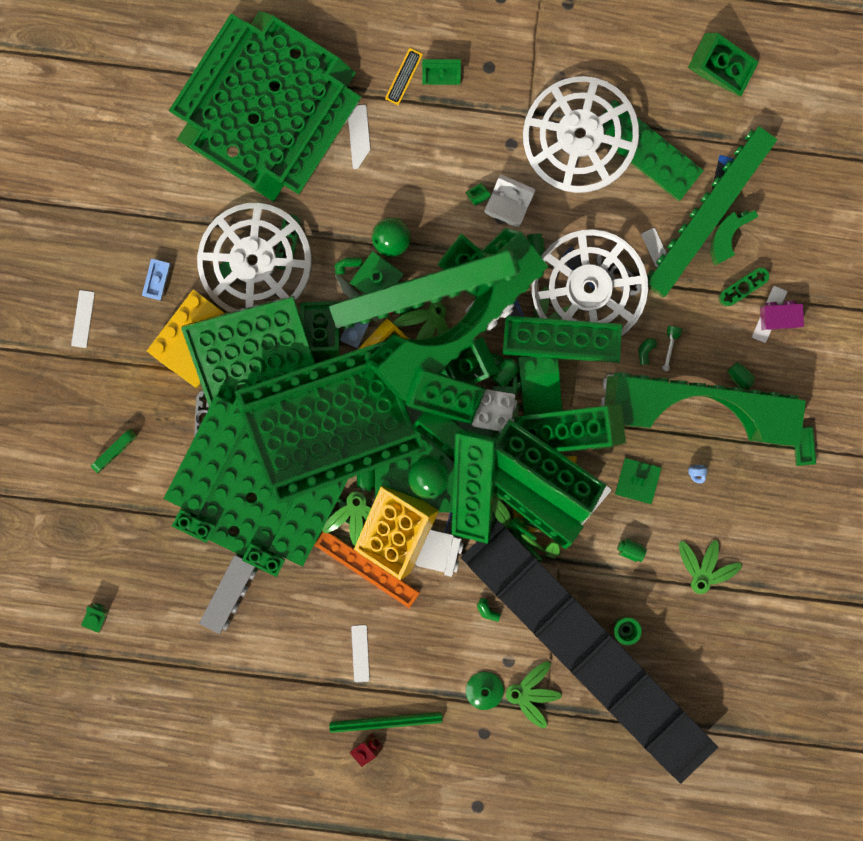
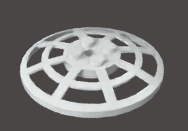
[523,76,639,193]
[197,203,312,312]
[532,230,648,336]

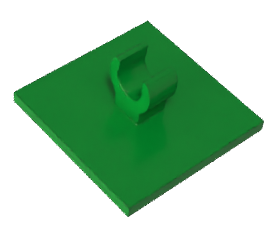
[615,458,661,505]

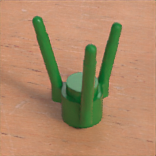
[509,517,542,561]

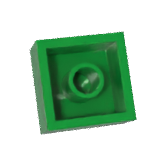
[350,251,404,294]

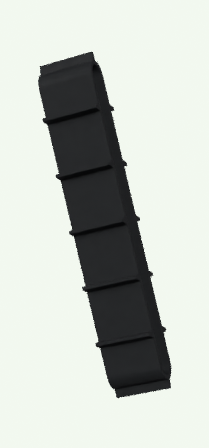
[460,521,719,784]

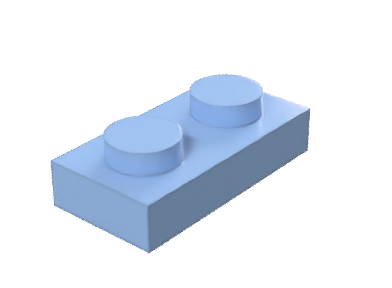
[142,258,171,301]
[340,322,370,349]

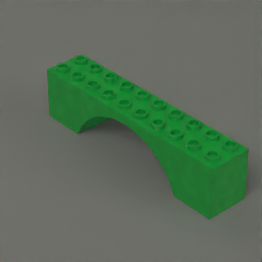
[365,228,548,401]
[604,373,806,447]

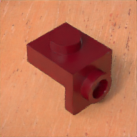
[349,733,383,767]

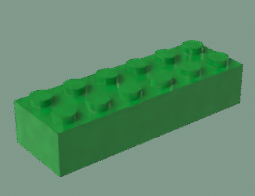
[514,404,627,452]
[495,419,607,523]

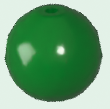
[372,217,411,257]
[408,458,449,499]

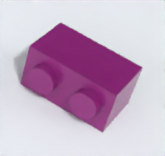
[760,301,804,330]

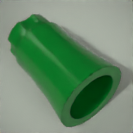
[613,616,642,645]

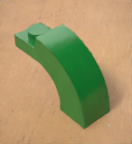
[710,210,759,266]

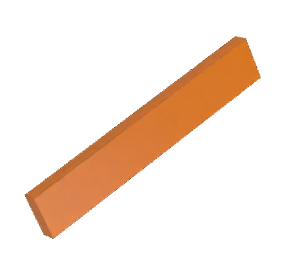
[314,532,420,609]

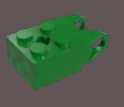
[441,337,500,384]

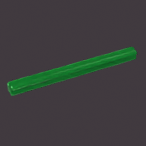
[329,712,443,733]

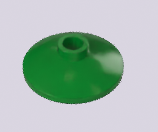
[466,672,504,710]

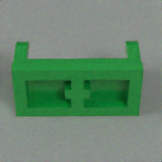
[422,59,461,85]

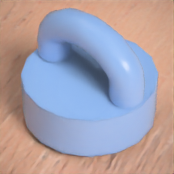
[688,465,708,483]

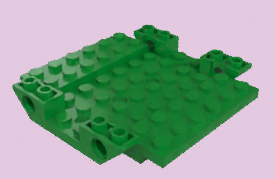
[169,11,362,202]
[163,388,348,577]

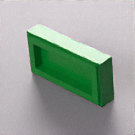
[794,426,816,466]

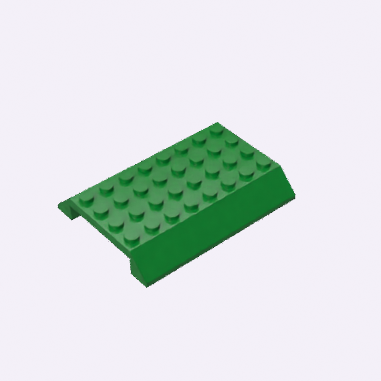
[235,341,426,505]

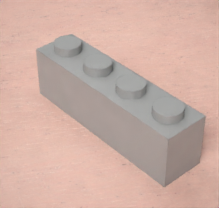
[199,554,258,634]

